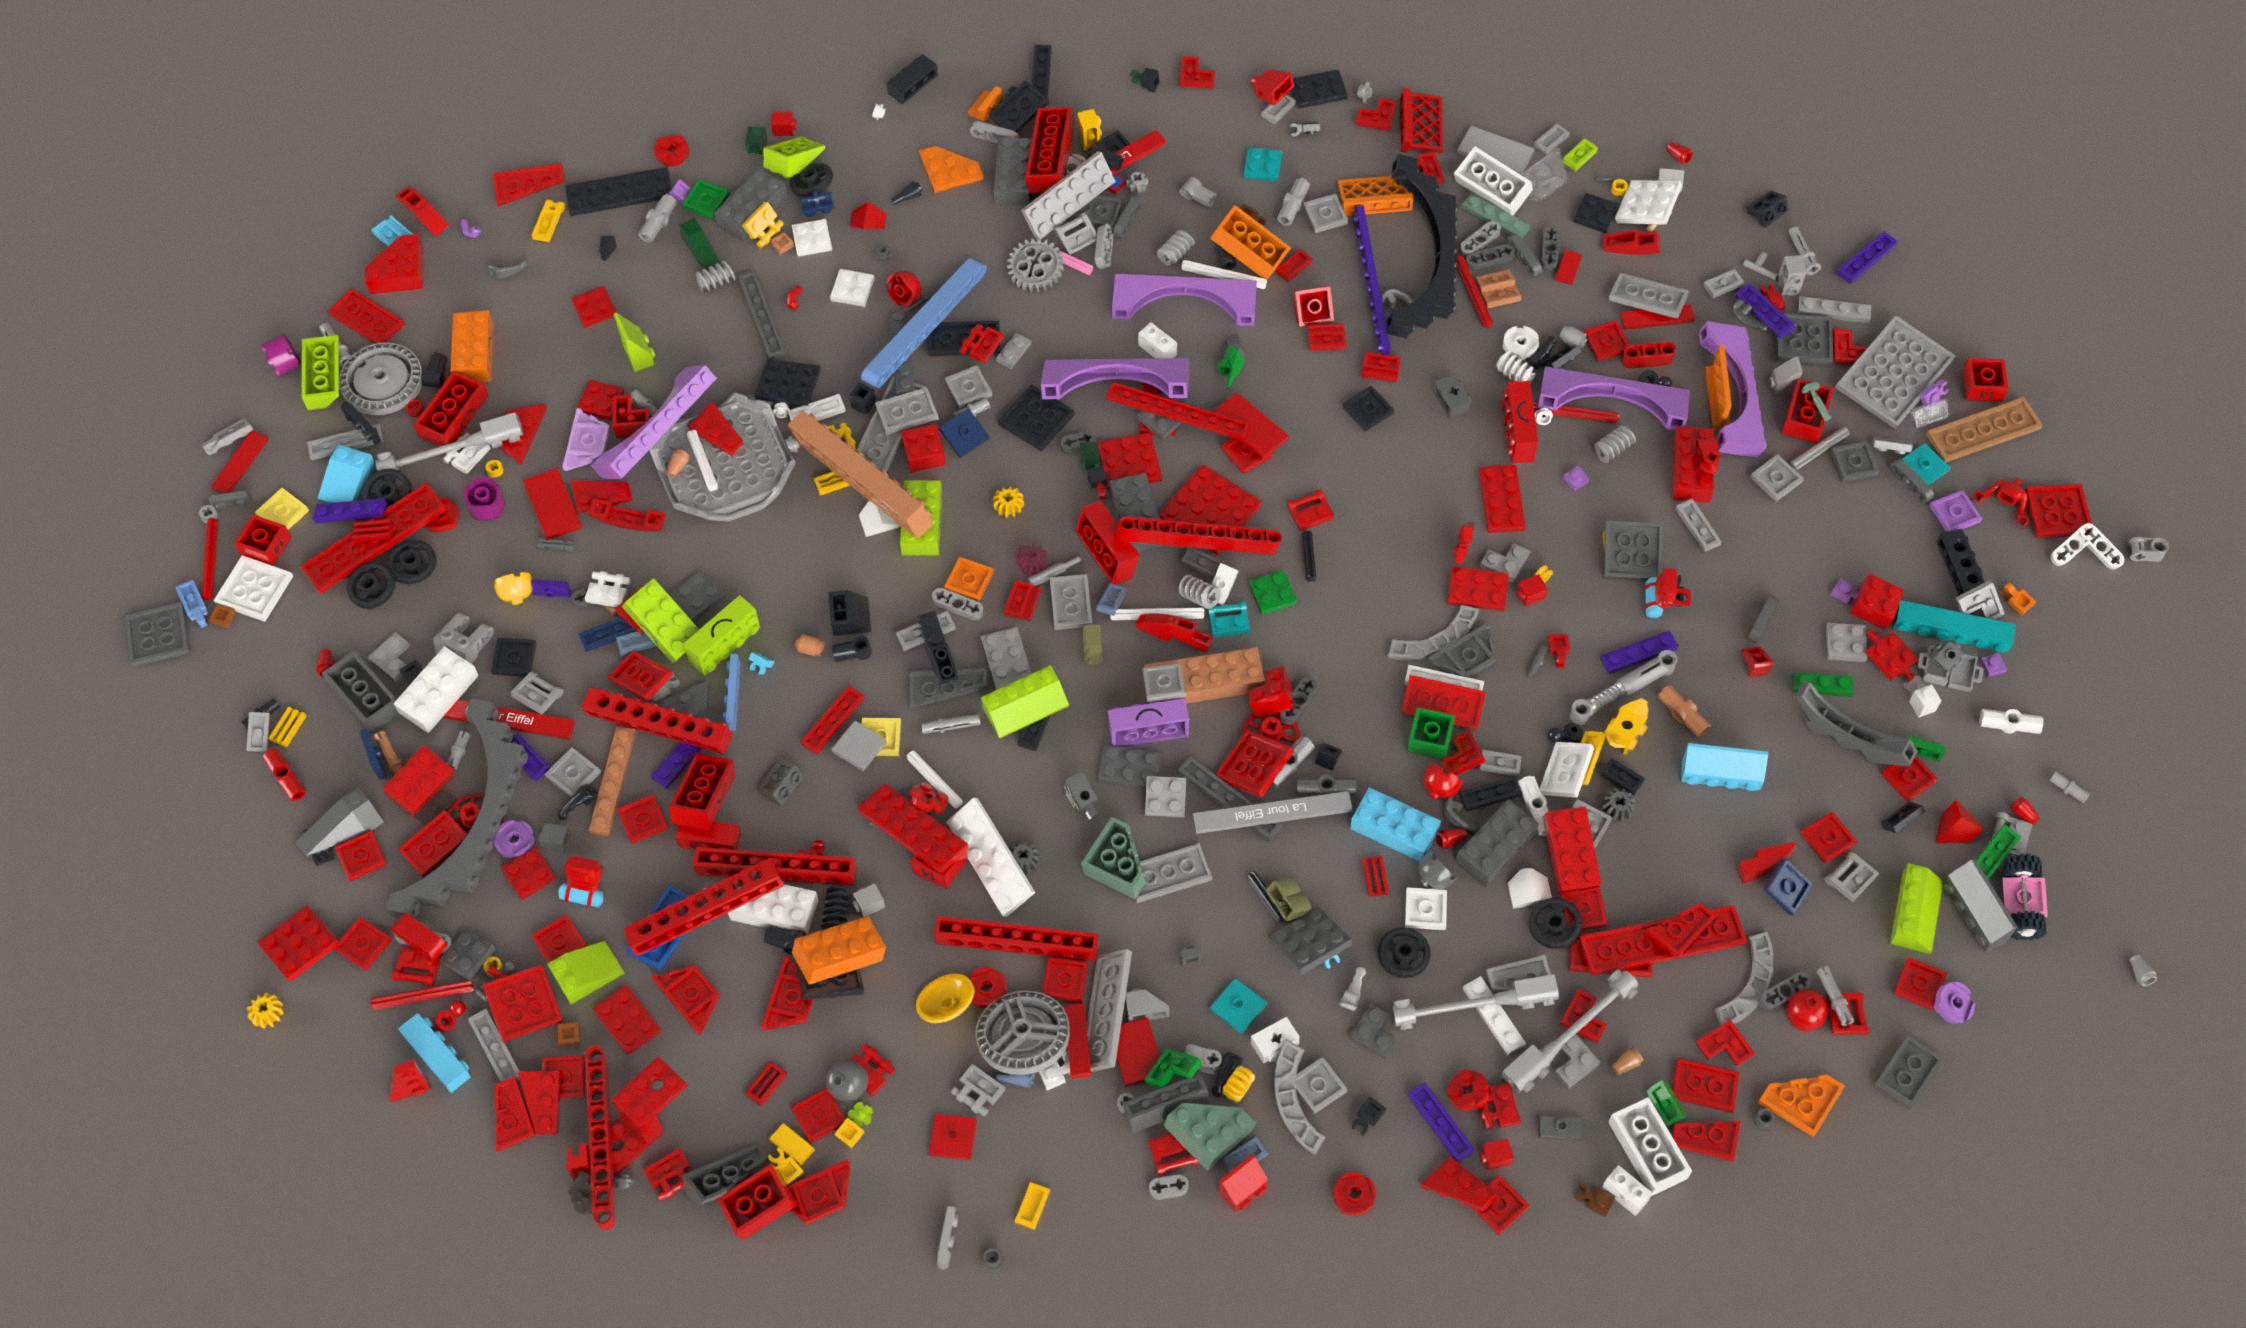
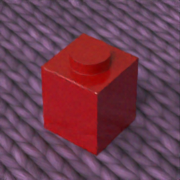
[771,112,797,136]
[1516,574,1548,606]
[1480,1138,1514,1170]

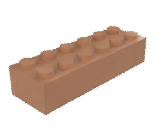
[1144,647,1265,704]

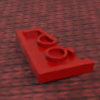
[689,402,743,456]
[571,480,633,514]
[389,1060,431,1103]
[1672,1120,1741,1162]

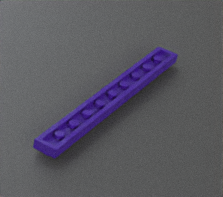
[1353,205,1391,355]

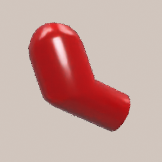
[787,285,803,310]
[797,839,825,855]

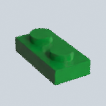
[1906,735,1946,762]
[1647,1079,1687,1127]

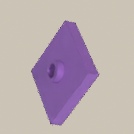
[1929,490,1983,532]

